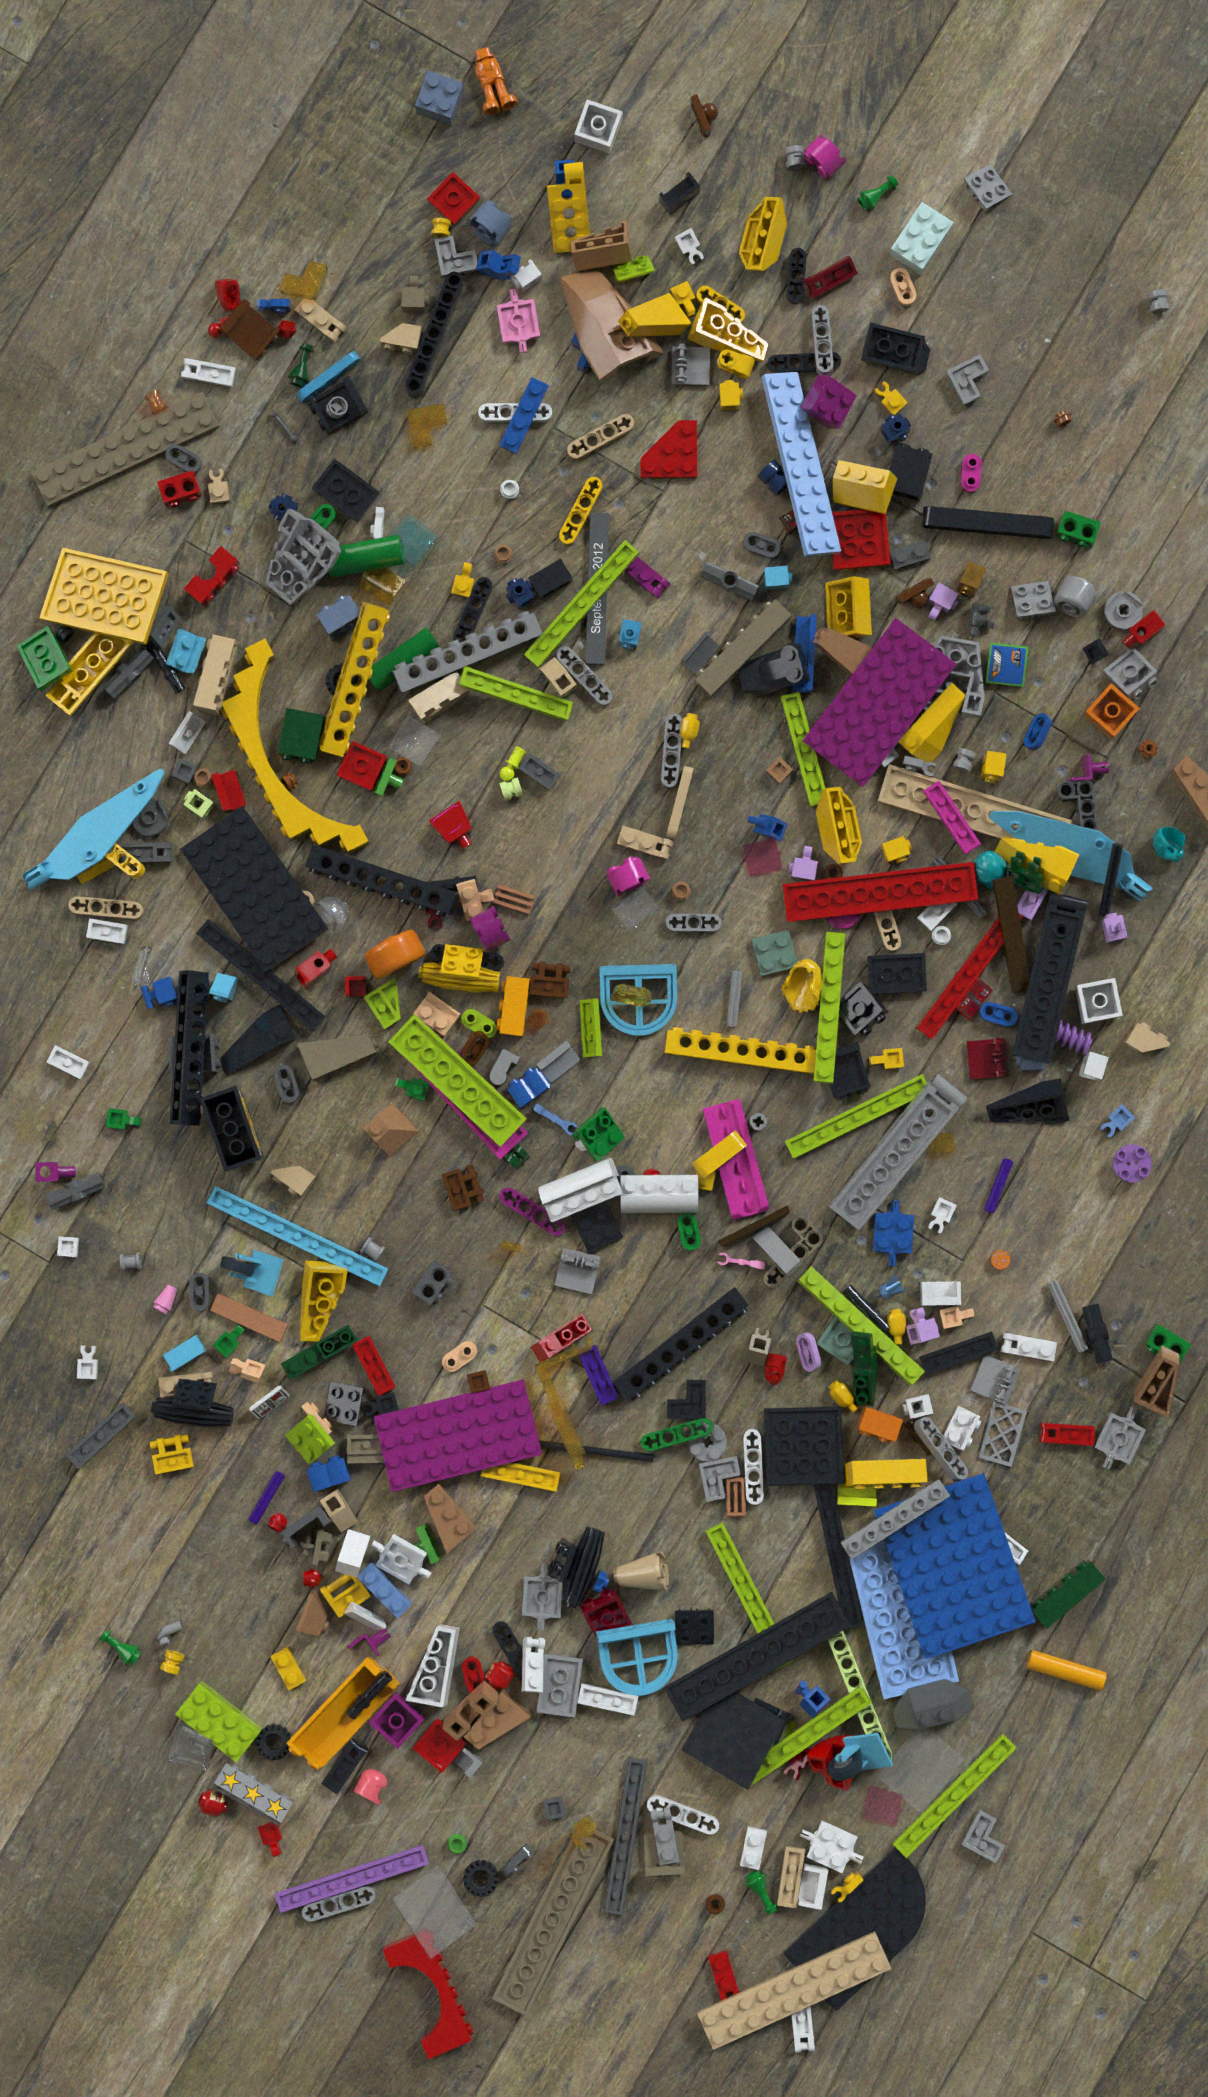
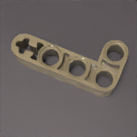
[763,1216,823,1288]

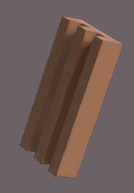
[493,885,535,915]
[726,1477,746,1517]

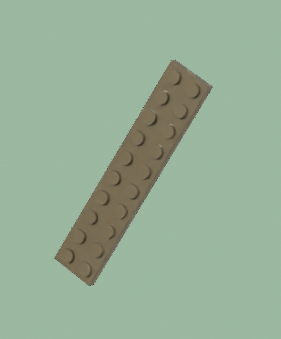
[31,391,219,507]
[492,1821,614,2016]

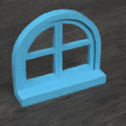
[600,964,677,1035]
[596,1618,678,1696]

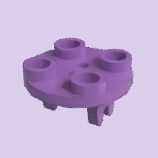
[1113,1144,1151,1183]

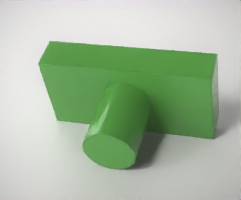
[372,758,403,796]
[412,1522,443,1564]

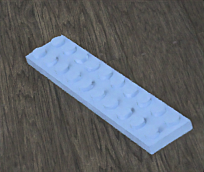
[761,372,841,557]

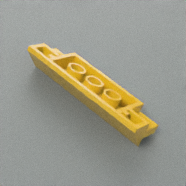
[45,633,134,716]

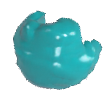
[1153,826,1186,862]
[973,851,1006,889]

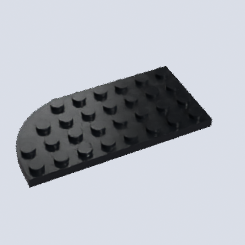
[783,1847,926,2011]

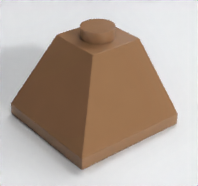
[363,1103,418,1157]
[296,1590,329,1636]

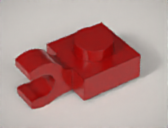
[257,1822,283,1857]

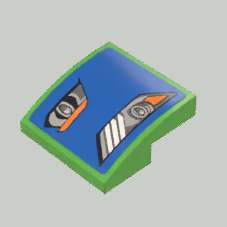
[985,642,1028,687]

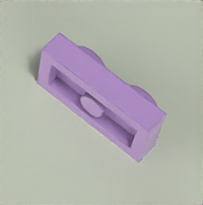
[1017,887,1048,921]

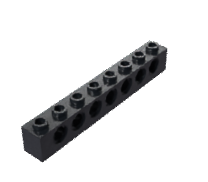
[305,844,459,917]
[170,970,209,1126]
[613,1287,749,1401]

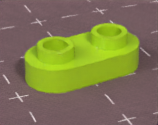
[461,1009,497,1038]

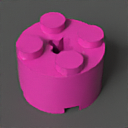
[804,134,847,180]
[606,856,651,896]

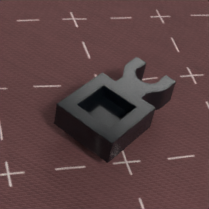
[363,1392,399,1417]

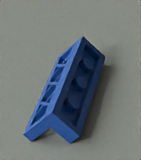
[792,614,817,694]

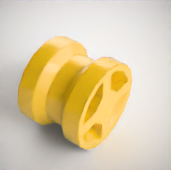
[431,218,451,238]

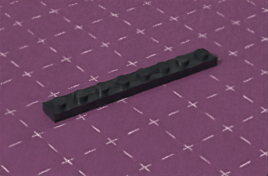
[196,919,326,1031]
[813,1485,863,1629]

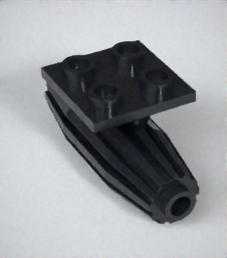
[151,1378,234,1428]
[549,1526,605,1609]

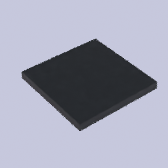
[764,1406,844,1486]
[681,1692,786,1790]

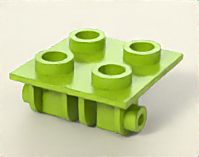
[612,255,655,282]

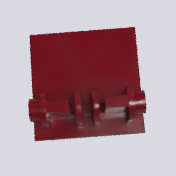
[966,1038,1008,1079]

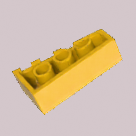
[842,1459,927,1490]

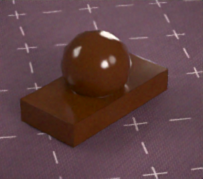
[690,94,719,137]
[895,578,934,608]

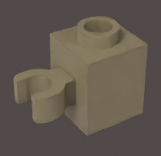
[401,276,429,312]
[745,1328,771,1366]

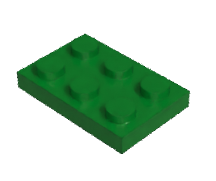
[17,626,73,692]

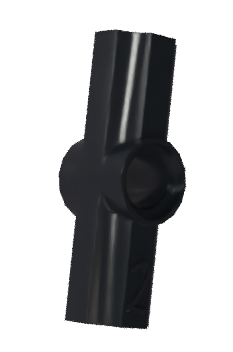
[1082,1303,1113,1364]

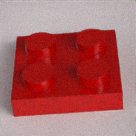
[427,172,480,226]
[336,741,387,792]
[412,1717,467,1773]

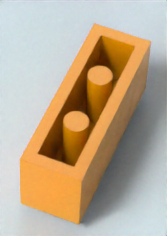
[497,976,530,1037]

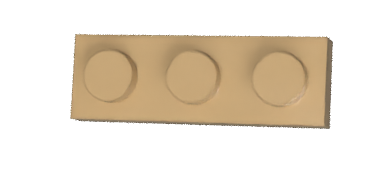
[777,1846,805,1908]

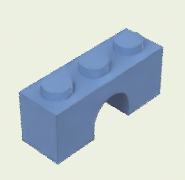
[357,1561,413,1619]

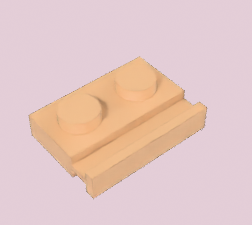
[413,992,460,1037]

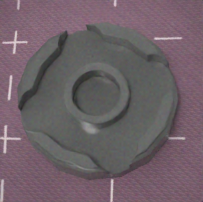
[132,799,169,837]

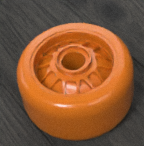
[364,929,425,979]

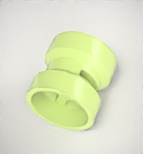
[499,777,523,801]

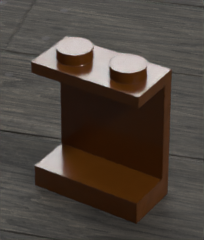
[218,299,280,359]

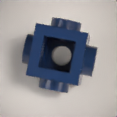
[880,413,911,445]
[268,493,299,521]
[505,577,535,610]

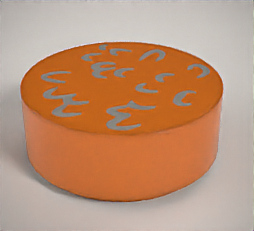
[990,1250,1010,1270]

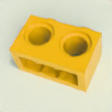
[980,751,1007,784]

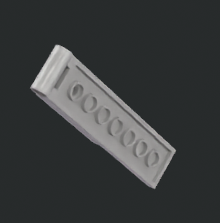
[829,1073,967,1230]

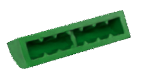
[329,534,405,578]
[370,627,440,692]

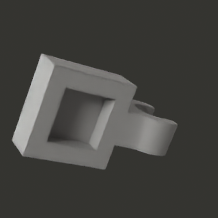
[902,756,936,777]

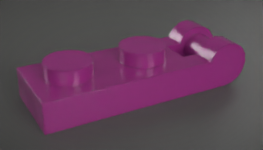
[624,557,670,599]

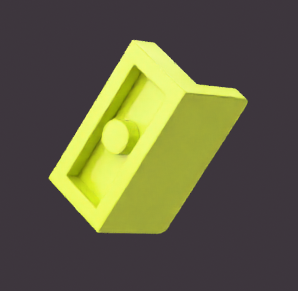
[837,1485,877,1506]

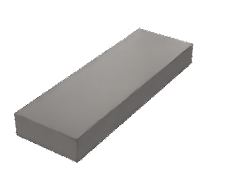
[752,1225,803,1276]

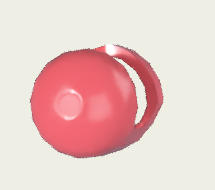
[354,1769,388,1806]

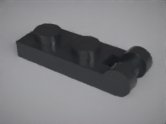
[321,1738,368,1795]

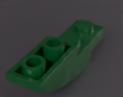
[280,1324,358,1380]
[851,1331,877,1407]

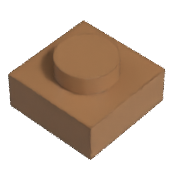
[766,757,793,784]

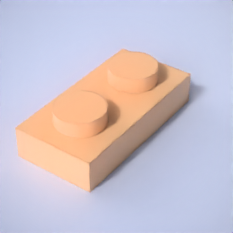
[301,1402,332,1435]

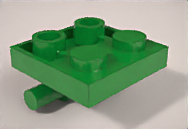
[572,1107,625,1162]

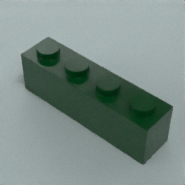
[1031,1560,1106,1629]

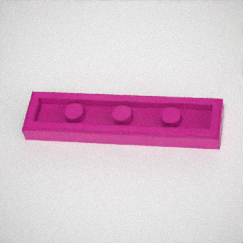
[923,781,981,855]

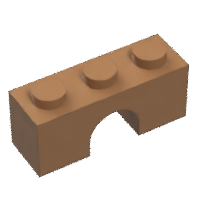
[443,1681,498,1741]

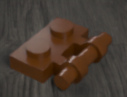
[529,961,570,998]
[441,1164,484,1211]

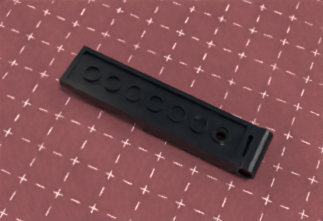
[1012,892,1088,1064]

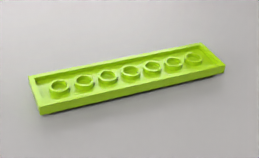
[388,1014,527,1147]

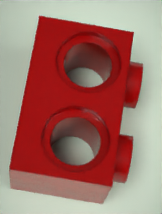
[157,470,202,508]

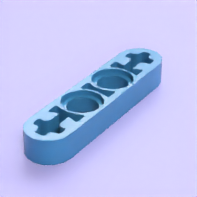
[296,351,361,403]

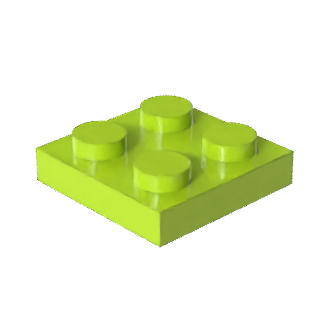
[285,1413,335,1465]

